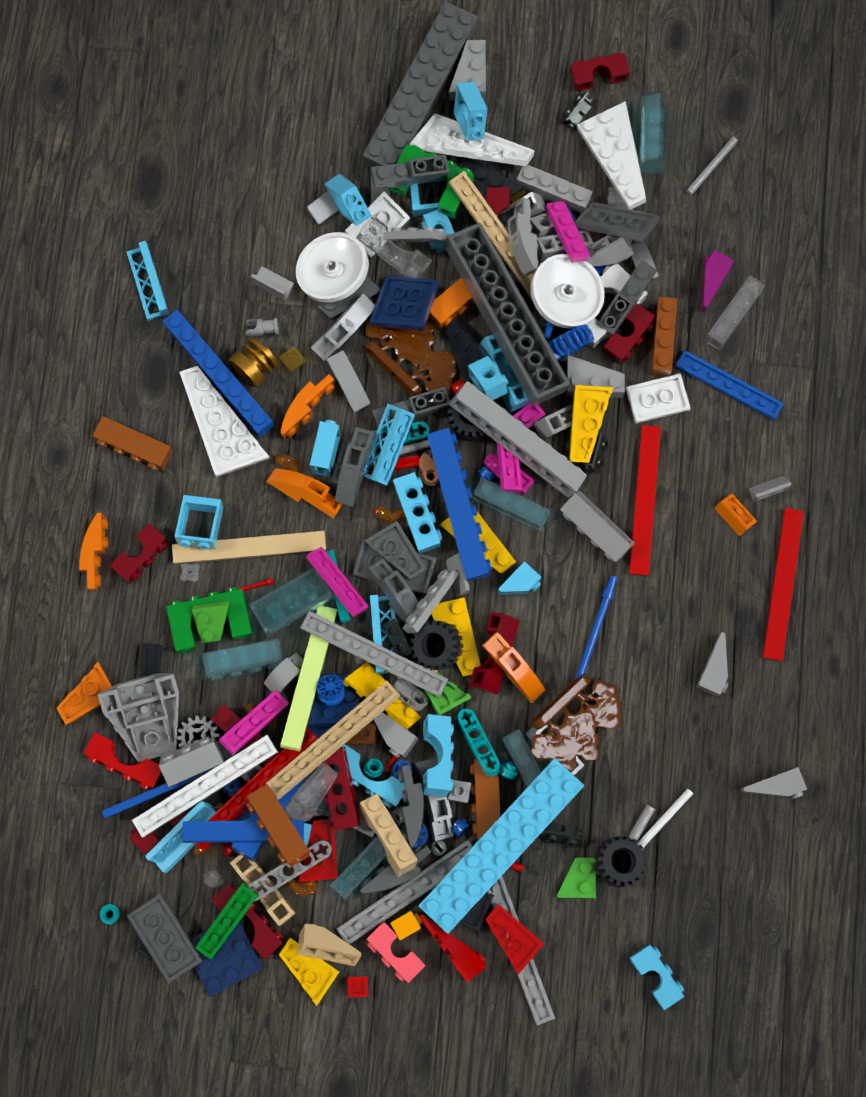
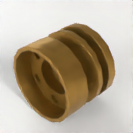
[228,337,279,388]

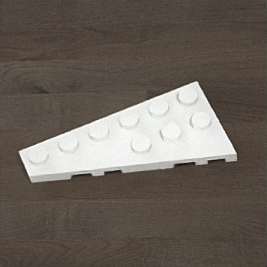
[577,101,646,210]
[410,113,534,166]
[180,366,270,477]

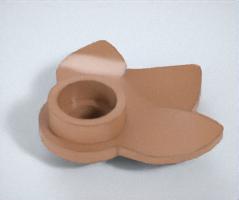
[419,453,439,486]

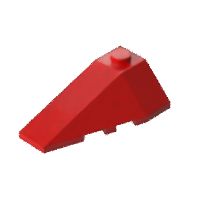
[419,914,486,982]

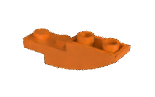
[281,374,335,439]
[266,468,343,519]
[79,513,108,592]
[482,632,545,703]

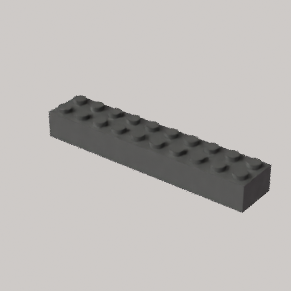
[363,1,478,168]
[444,222,570,407]

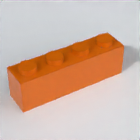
[429,278,475,329]

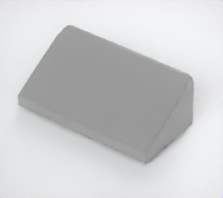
[307,191,339,225]
[749,476,792,501]
[446,554,470,596]

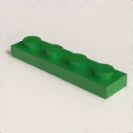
[195,883,259,960]

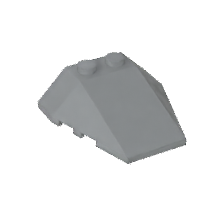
[97,673,179,762]

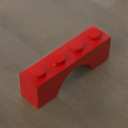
[84,732,163,790]

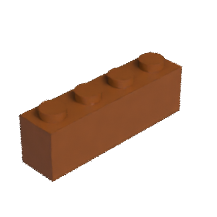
[651,297,678,377]
[93,416,173,471]
[470,759,500,839]
[246,784,310,868]

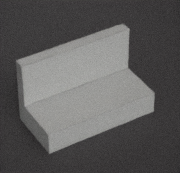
[251,266,295,301]

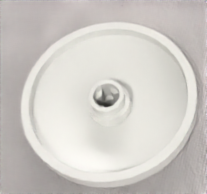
[296,232,369,302]
[531,254,604,329]

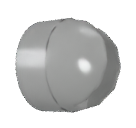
[431,840,447,856]

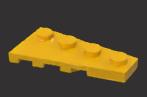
[569,385,613,463]
[439,504,516,575]
[431,597,481,677]
[343,662,421,730]

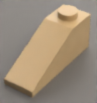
[298,923,361,966]

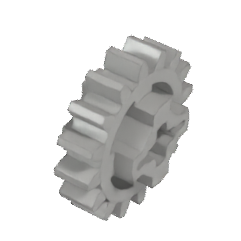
[177,715,220,748]

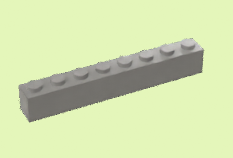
[449,381,587,498]

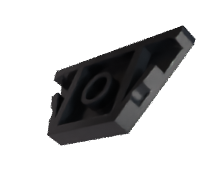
[462,157,525,200]

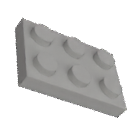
[384,227,452,243]

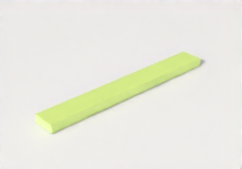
[281,605,337,752]

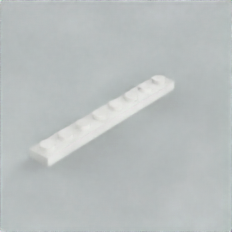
[132,735,278,837]

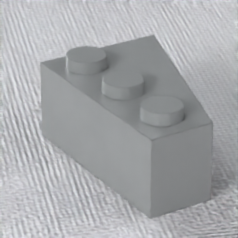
[449,40,486,101]
[566,355,625,398]
[159,737,224,787]

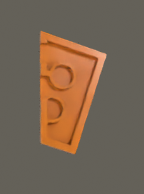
[56,662,112,725]

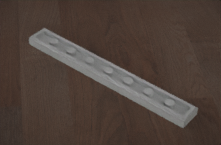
[300,611,448,697]
[337,840,473,944]
[487,876,555,1025]

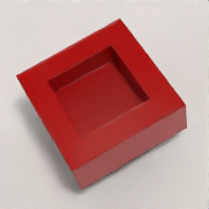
[348,976,369,998]

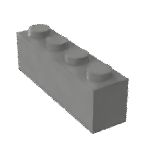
[517,165,593,214]
[560,491,635,562]

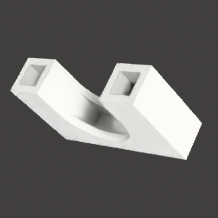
[572,263,648,348]

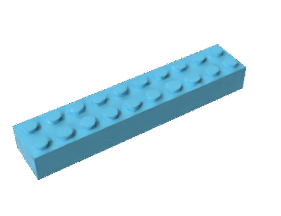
[419,758,584,934]

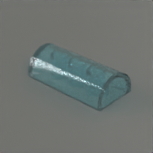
[639,91,666,175]
[249,567,335,637]

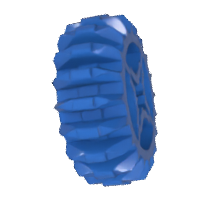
[548,325,594,361]

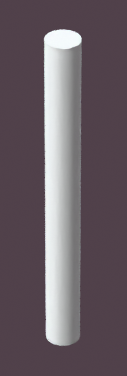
[637,789,693,850]

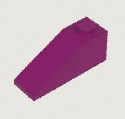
[701,250,734,313]

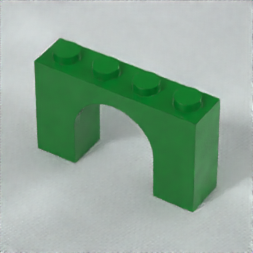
[387,144,474,219]
[166,587,254,654]

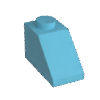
[498,561,541,595]

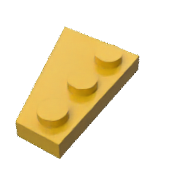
[279,938,340,1006]

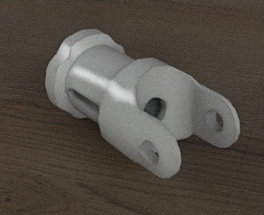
[245,318,279,336]

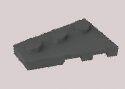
[317,276,381,320]
[364,521,427,580]

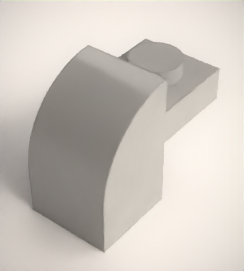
[264,653,304,694]

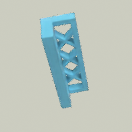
[127,241,169,321]
[364,404,415,485]
[370,595,397,674]
[145,800,217,873]

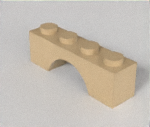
[358,794,418,877]
[230,855,296,926]

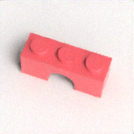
[367,922,426,983]

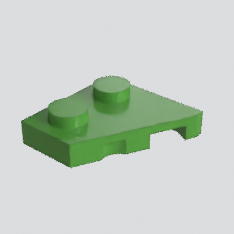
[192,601,230,643]
[424,673,472,716]
[557,858,596,898]

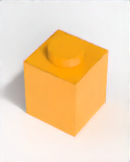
[391,911,423,940]

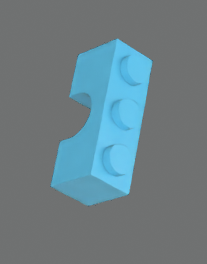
[629,944,684,1010]

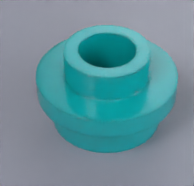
[364,759,383,778]
[499,762,518,779]
[99,904,120,924]

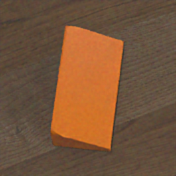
[715,493,757,536]

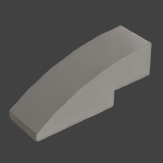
[327,351,371,413]

